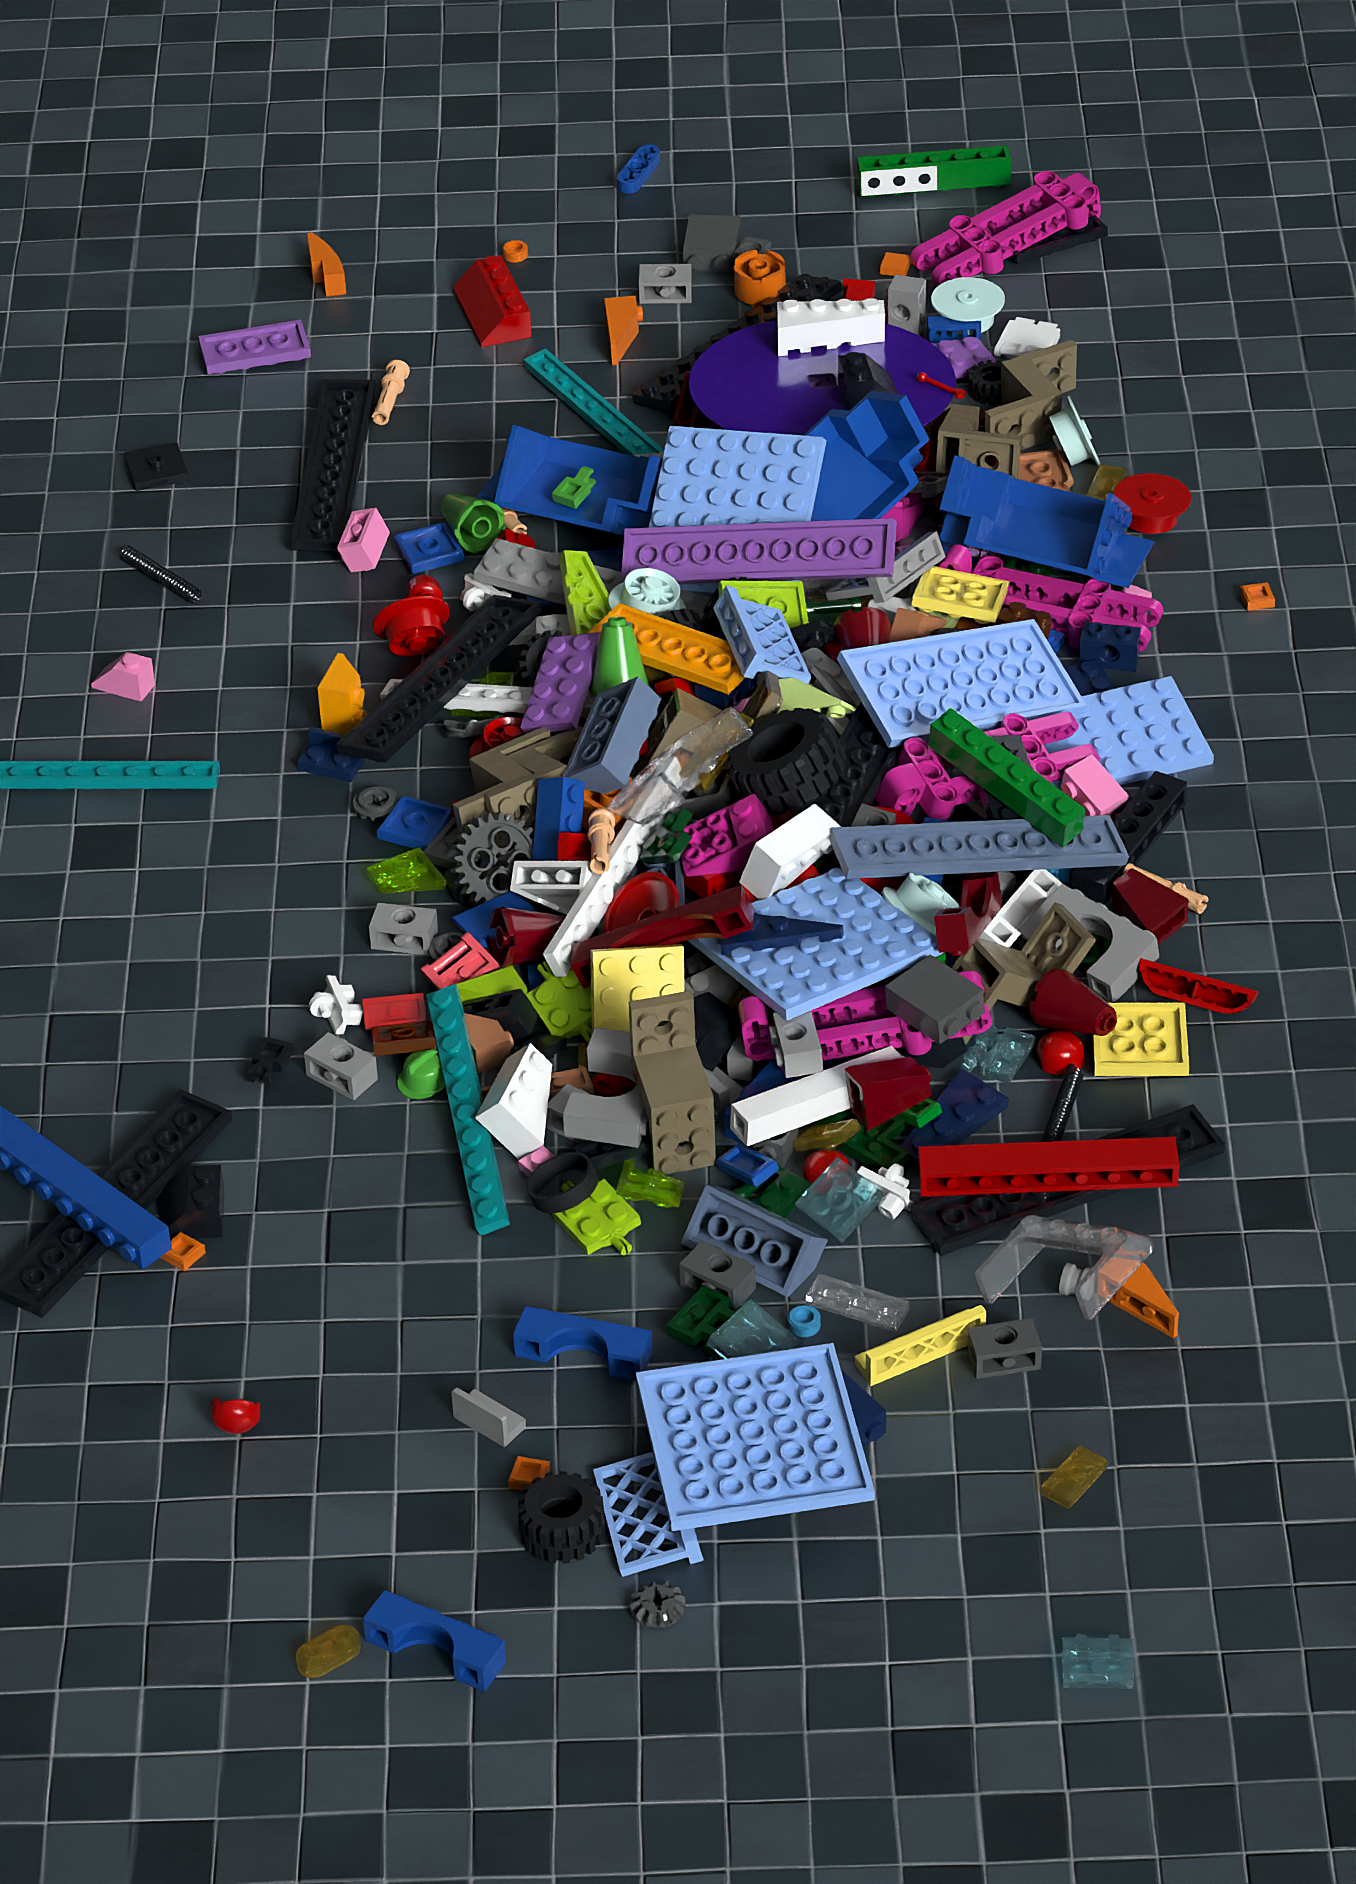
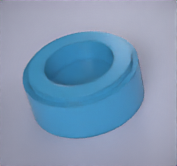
[788,1305,821,1337]

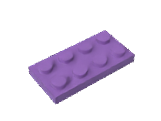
[198,320,311,374]
[520,632,601,734]

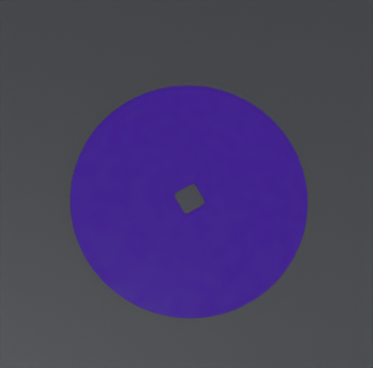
[689,320,956,436]

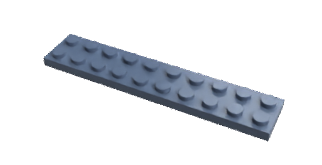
[829,815,1129,879]

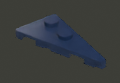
[720,912,844,955]

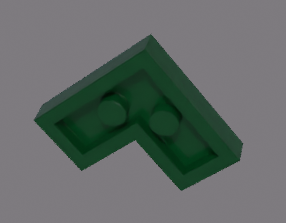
[640,808,693,865]
[840,1116,910,1171]

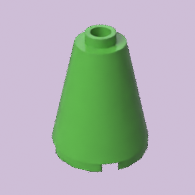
[440,493,506,554]
[591,617,649,697]

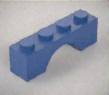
[513,1306,653,1381]
[363,1590,506,1692]

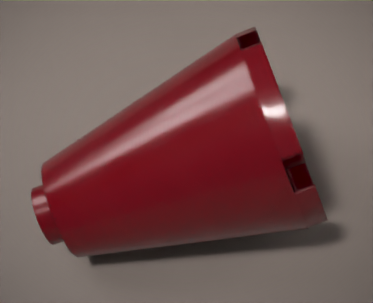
[834,607,891,651]
[490,907,566,968]
[1030,968,1117,1036]

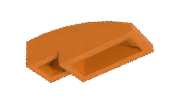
[307,232,346,296]

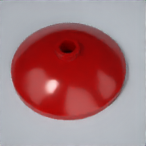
[603,871,679,933]

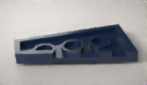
[900,1068,1009,1168]

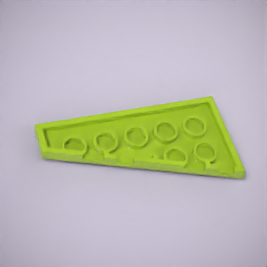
[559,550,652,681]

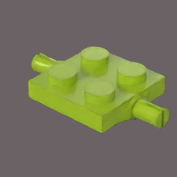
[525,961,592,1045]
[552,1179,641,1256]

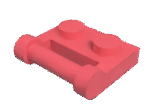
[420,932,500,990]

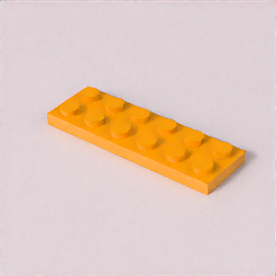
[588,603,746,695]

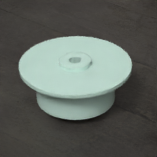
[931,277,1005,335]
[1049,396,1101,466]
[608,568,686,617]
[882,873,959,937]

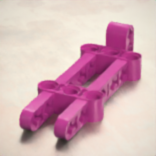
[910,171,1101,286]
[939,545,1164,652]
[875,712,1101,820]
[738,971,992,1077]

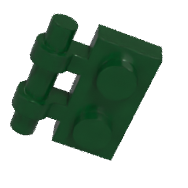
[666,1285,750,1357]

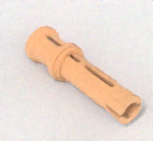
[372,360,410,425]
[588,809,615,874]

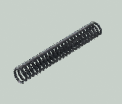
[120,545,202,603]
[1041,1064,1084,1142]

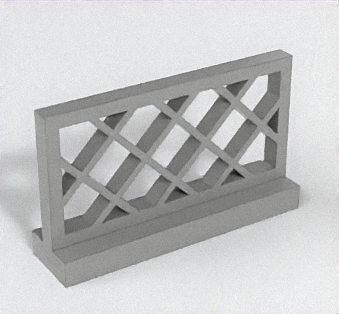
[826,531,946,603]

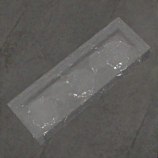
[806,1274,910,1333]

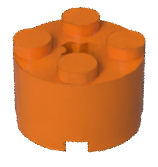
[733,250,786,309]

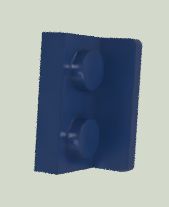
[297,727,365,782]

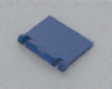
[452,891,537,949]

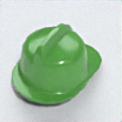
[397,1049,446,1100]

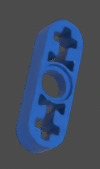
[617,144,660,194]

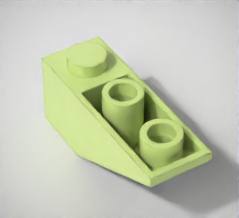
[772,677,857,718]

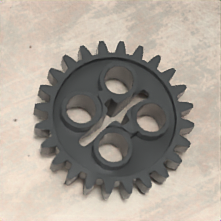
[449,812,534,905]

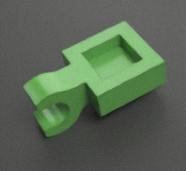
[552,466,596,509]

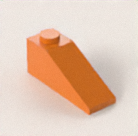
[604,296,643,365]
[1094,1249,1179,1339]

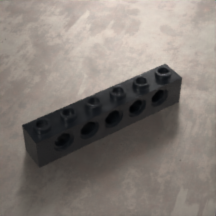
[1069,770,1187,905]

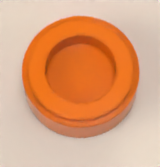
[502,240,528,262]

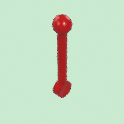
[917,372,965,399]

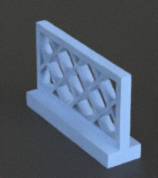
[713,585,812,684]
[593,1452,704,1577]

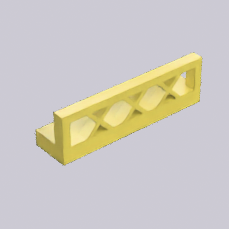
[854,1305,986,1386]

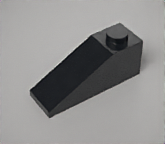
[462,988,539,1039]

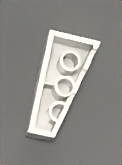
[777,298,885,356]

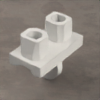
[460,573,511,611]
[309,975,363,1034]
[853,1164,915,1220]

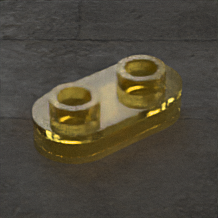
[296,1625,361,1678]

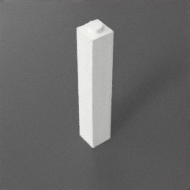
[730,1046,905,1146]

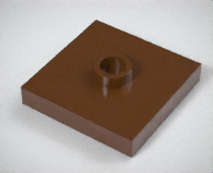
[371,1021,437,1056]

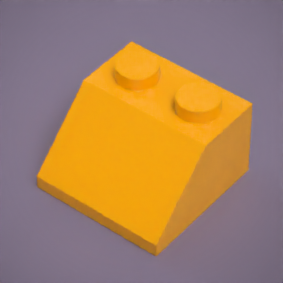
[317,653,367,735]

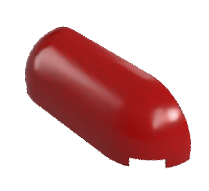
[1139,958,1259,1014]

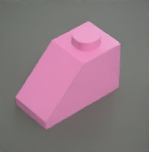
[91,652,155,702]

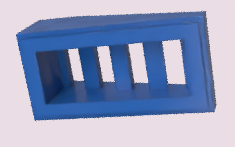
[927,316,981,343]

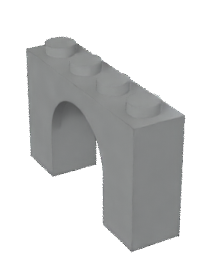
[1017,884,1160,1003]
[563,1027,649,1148]

